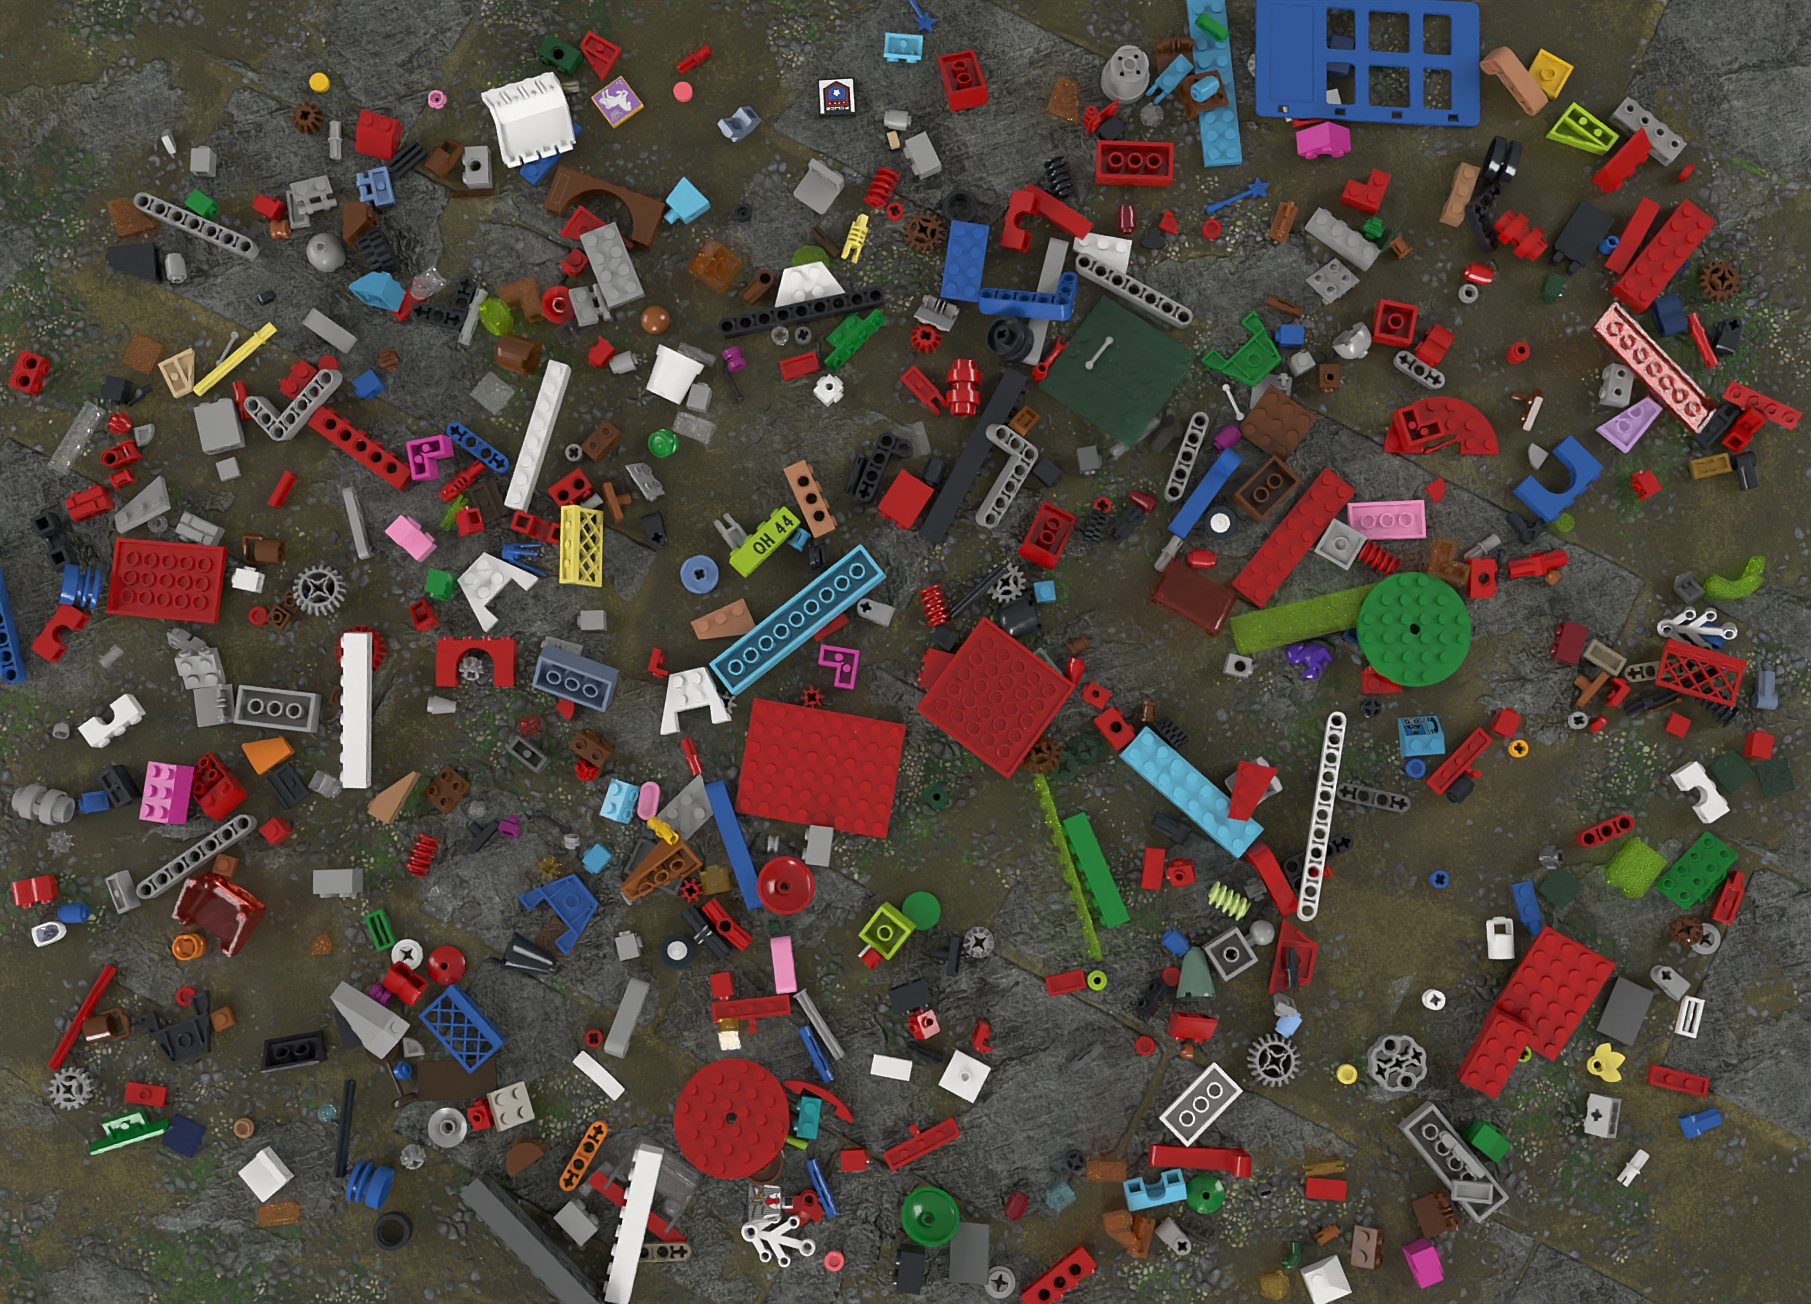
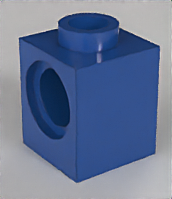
[352,369,386,401]

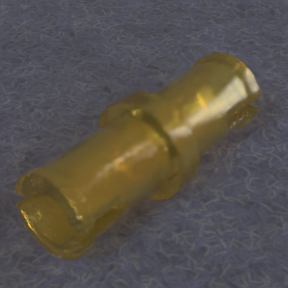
[1303,1159,1345,1177]

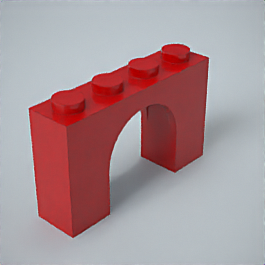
[436,636,517,687]

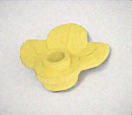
[1587,1043,1625,1082]

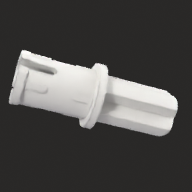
[1617,1149,1649,1187]

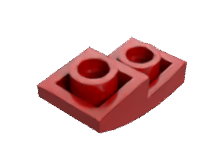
[1140,846,1165,890]

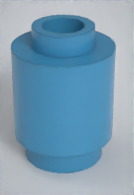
[1191,75,1219,102]

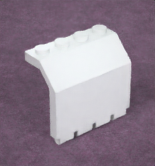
[481,72,576,168]

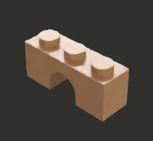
[1439,162,1480,227]

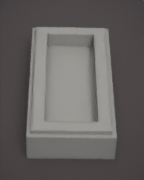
[286,190,311,229]
[1451,1179,1494,1204]

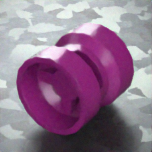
[722,346,746,372]
[367,983,394,1007]

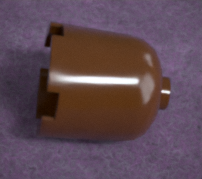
[493,334,543,378]

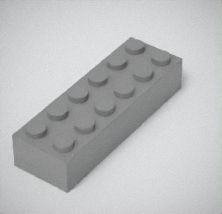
[1398,1101,1509,1223]

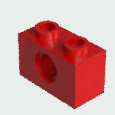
[1465,556,1497,598]
[1093,706,1136,751]

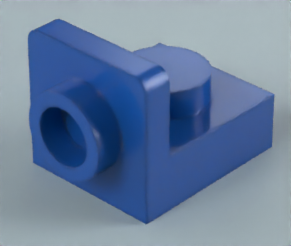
[78,790,110,815]

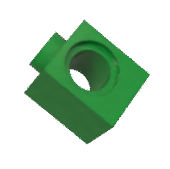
[184,189,219,220]

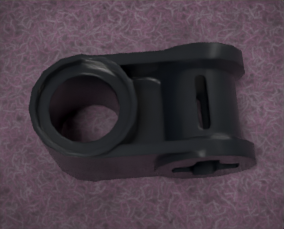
[1712,316,1743,356]
[641,511,669,550]

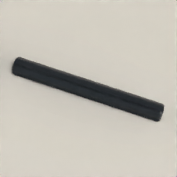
[334,1079,356,1178]

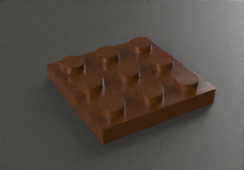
[1238,384,1318,463]

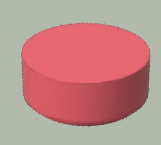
[673,82,693,102]
[824,1250,844,1271]

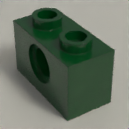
[537,34,584,77]

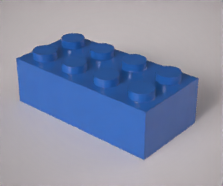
[940,220,989,304]

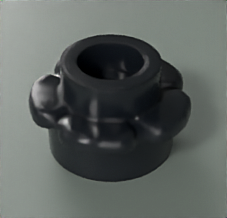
[734,204,752,223]

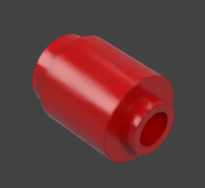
[1463,262,1494,285]
[1506,342,1530,364]
[1187,549,1216,569]

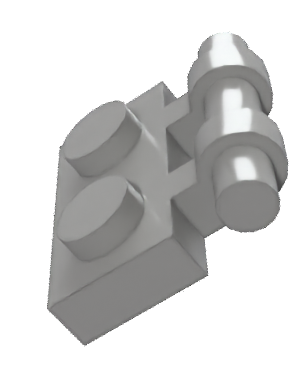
[290,175,337,215]
[568,283,611,327]

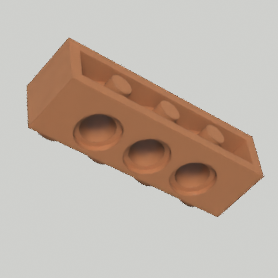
[784,460,838,541]

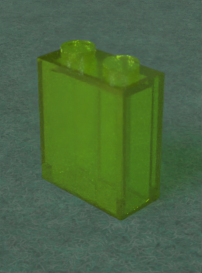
[1603,837,1668,899]

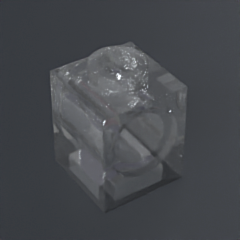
[308,770,342,798]

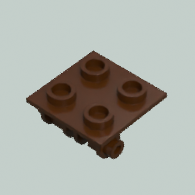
[1155,37,1195,76]
[423,764,472,816]
[1411,1187,1462,1239]

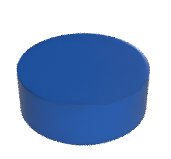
[1405,759,1426,778]

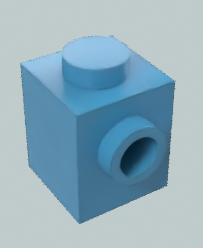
[582,843,614,874]

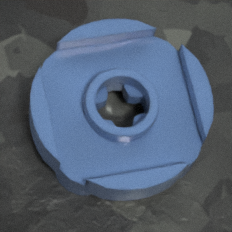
[680,555,719,594]

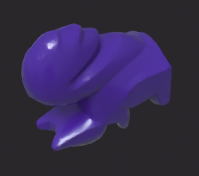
[1285,643,1333,680]

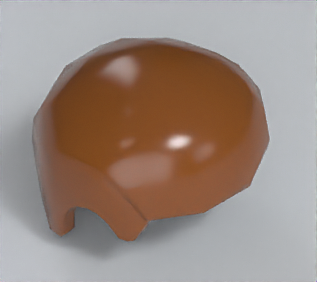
[640,305,670,334]

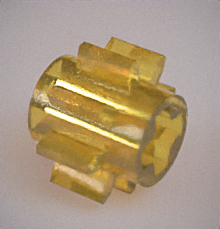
[536,856,561,880]

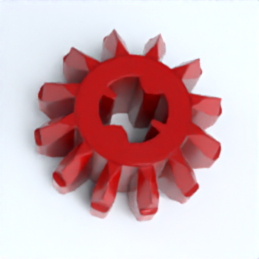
[910,323,942,354]

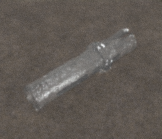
[1109,416,1162,459]

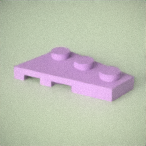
[1595,397,1663,453]

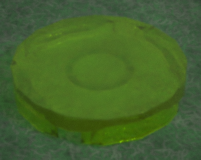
[792,245,829,269]
[480,298,513,336]

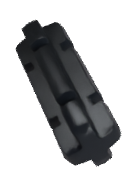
[907,1040,944,1065]

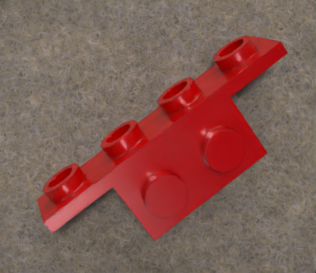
[1722,380,1803,430]

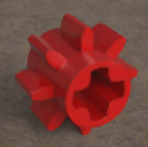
[107,411,132,436]
[800,685,825,708]
[574,758,600,782]
[680,878,704,903]

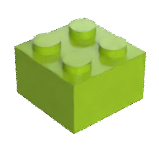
[858,902,917,960]

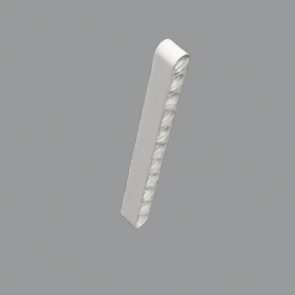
[1297,712,1346,921]

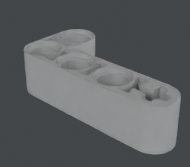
[604,977,650,1059]

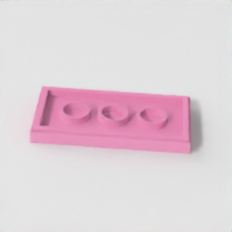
[1347,500,1427,541]

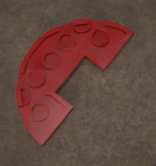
[1383,397,1499,455]

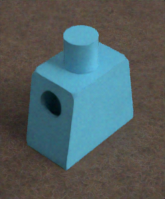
[664,177,711,225]

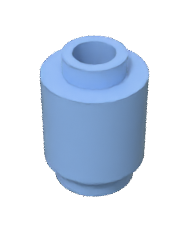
[1274,1012,1302,1039]

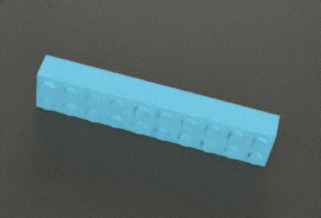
[709,544,887,696]

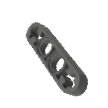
[1335,783,1410,813]

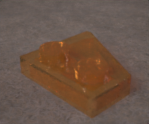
[1045,76,1080,126]
[107,197,156,239]

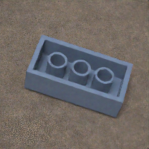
[532,644,619,712]

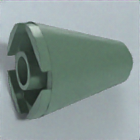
[1176,947,1216,1001]

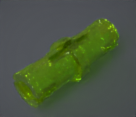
[439,493,470,532]

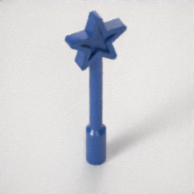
[909,0,936,33]
[1205,177,1269,214]

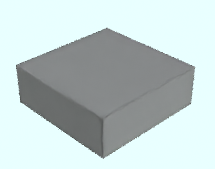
[216,457,241,482]

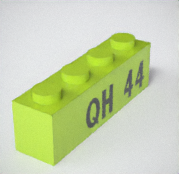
[729,506,800,578]

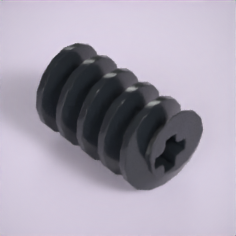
[1043,156,1076,199]
[1695,685,1740,728]

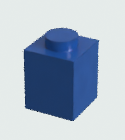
[1274,324,1304,349]

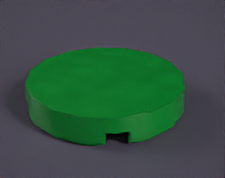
[902,891,941,930]

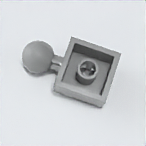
[1201,920,1275,982]

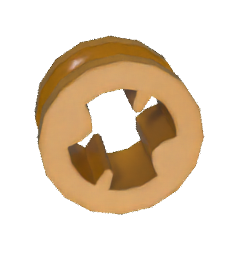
[1508,740,1528,757]

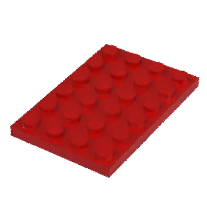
[106,538,227,624]
[1484,924,1616,1061]

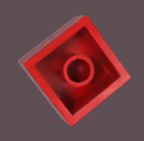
[1370,299,1418,348]

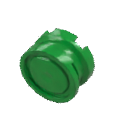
[648,428,679,458]

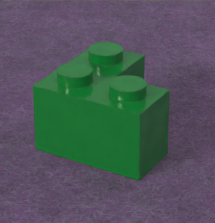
[1461,1118,1511,1164]

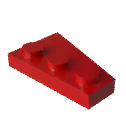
[1227,761,1278,822]

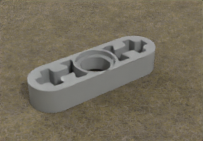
[1394,351,1445,390]

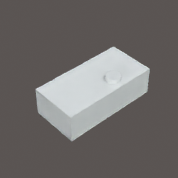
[1159,1062,1243,1147]

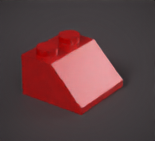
[355,109,403,161]

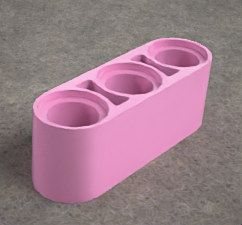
[771,936,797,994]

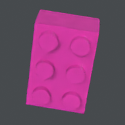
[139,761,194,825]

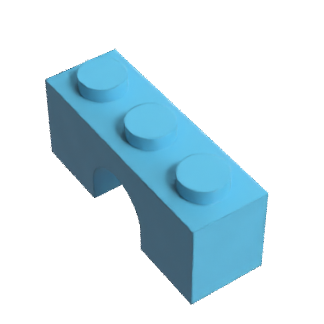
[1123,1168,1187,1212]

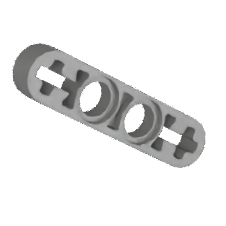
[343,486,372,560]

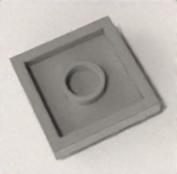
[1314,518,1368,570]

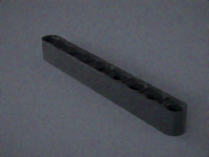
[718,287,884,339]

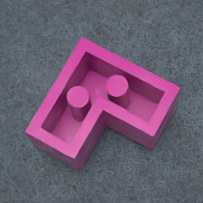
[1296,122,1351,159]
[406,435,454,482]
[818,645,860,690]
[1402,1238,1444,1288]

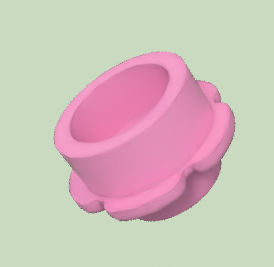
[428,90,447,109]

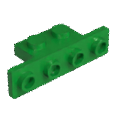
[824,308,886,373]
[89,1108,169,1156]

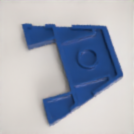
[518,874,600,956]

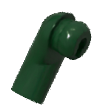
[1281,1241,1301,1270]

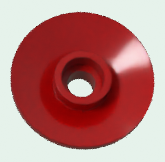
[541,286,575,324]
[427,946,466,985]

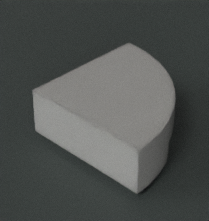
[161,129,176,154]
[133,424,155,447]
[1528,443,1549,470]
[403,1037,425,1058]

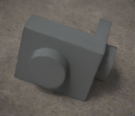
[1673,571,1705,605]

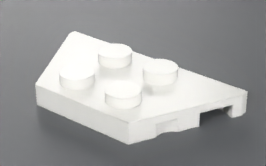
[774,261,846,307]

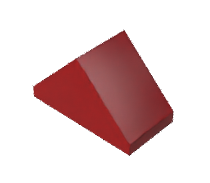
[408,598,441,633]

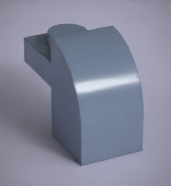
[717,106,761,142]

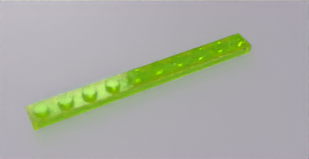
[1033,773,1104,961]

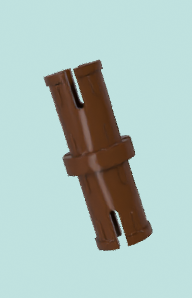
[1265,294,1305,320]

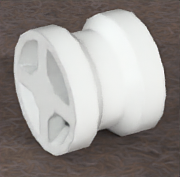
[1422,989,1445,1010]

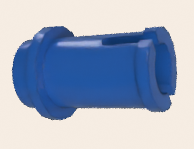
[1599,236,1619,254]

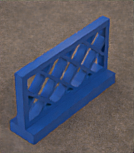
[418,983,507,1074]

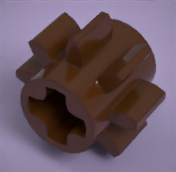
[377,348,400,373]

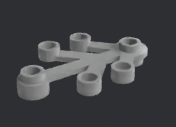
[1657,606,1737,651]

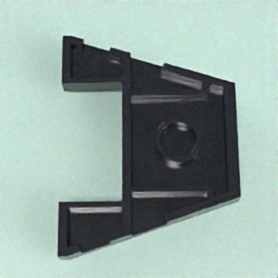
[137,990,211,1066]

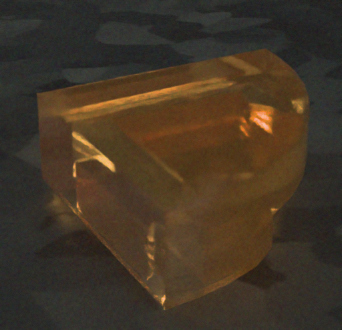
[311,933,332,956]

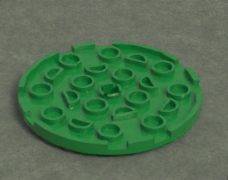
[1357,572,1471,687]

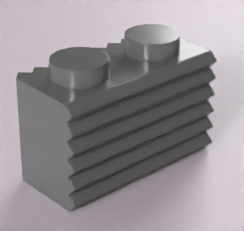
[506,735,551,774]

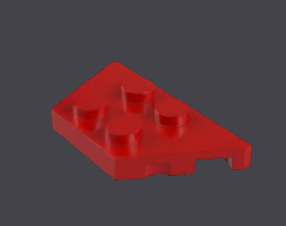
[1267,919,1318,994]

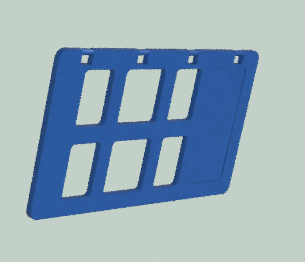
[1255,0,1480,127]

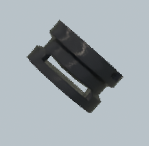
[809,543,827,571]

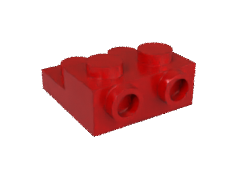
[280,360,331,408]

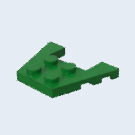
[1201,310,1282,387]

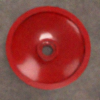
[756,856,815,915]

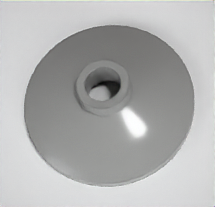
[428,1108,467,1148]

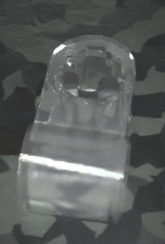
[410,267,448,300]

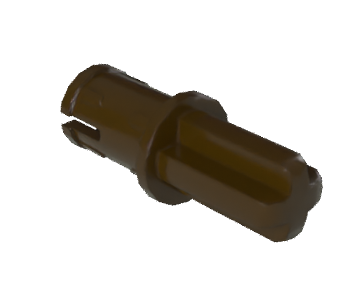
[809,225,842,259]

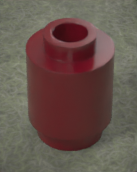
[1117,205,1137,235]
[1003,1190,1030,1221]

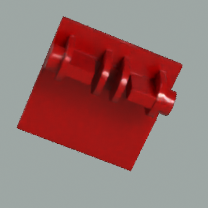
[1083,98,1119,135]

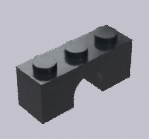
[30,511,80,573]

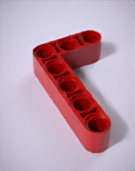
[1149,1144,1252,1178]

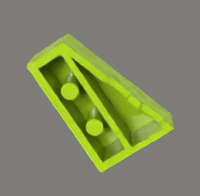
[1545,102,1619,156]

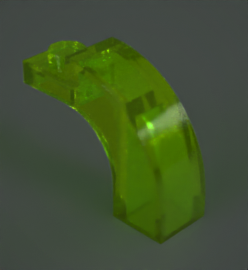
[1702,555,1766,601]

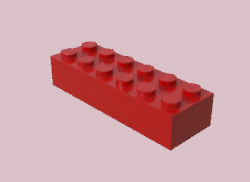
[1609,199,1716,314]

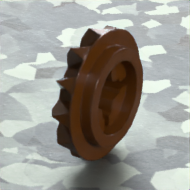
[1670,914,1704,946]

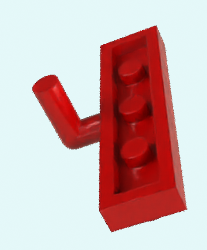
[1425,727,1493,795]
[711,994,791,1034]
[883,1117,961,1171]

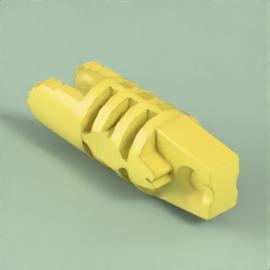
[841,214,868,263]

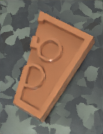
[691,598,756,640]

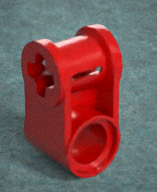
[101,439,142,470]

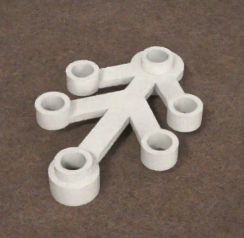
[741,1215,816,1267]

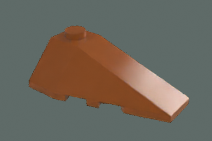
[619,830,703,901]

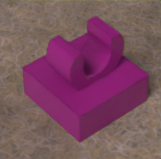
[498,815,521,839]

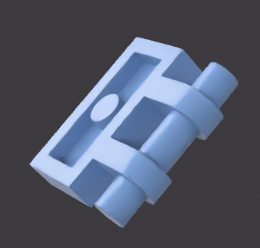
[356,166,396,208]

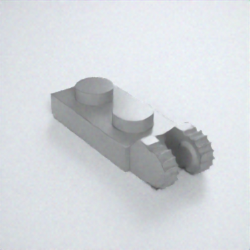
[714,513,748,550]
[1439,1130,1485,1179]

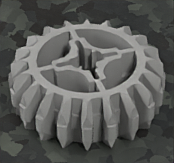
[292,565,346,616]
[1247,1033,1300,1087]

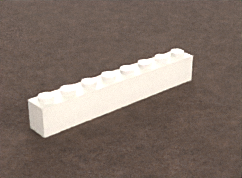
[504,360,571,513]
[340,632,372,788]
[602,1143,664,1304]

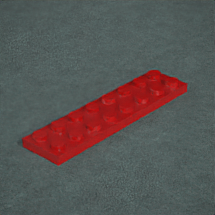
[1231,467,1356,609]

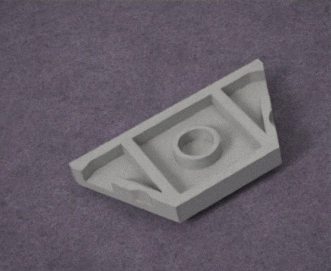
[647,774,714,841]

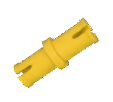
[647,816,679,845]

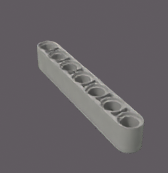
[134,192,259,259]
[1020,238,1069,366]
[1075,253,1193,329]
[136,815,257,899]

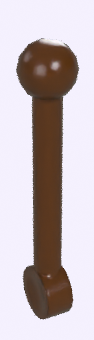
[1646,695,1683,715]

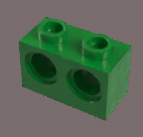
[424,569,457,601]

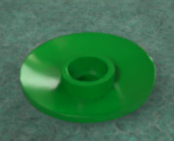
[1186,1174,1224,1214]

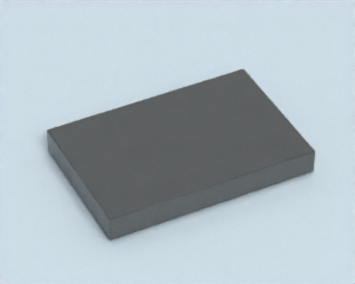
[624,837,686,896]
[1594,976,1655,1046]
[949,1220,991,1285]

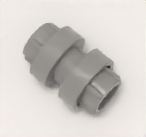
[12,784,75,826]

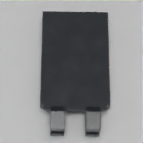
[1548,199,1615,277]

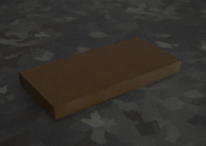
[417,1057,498,1102]

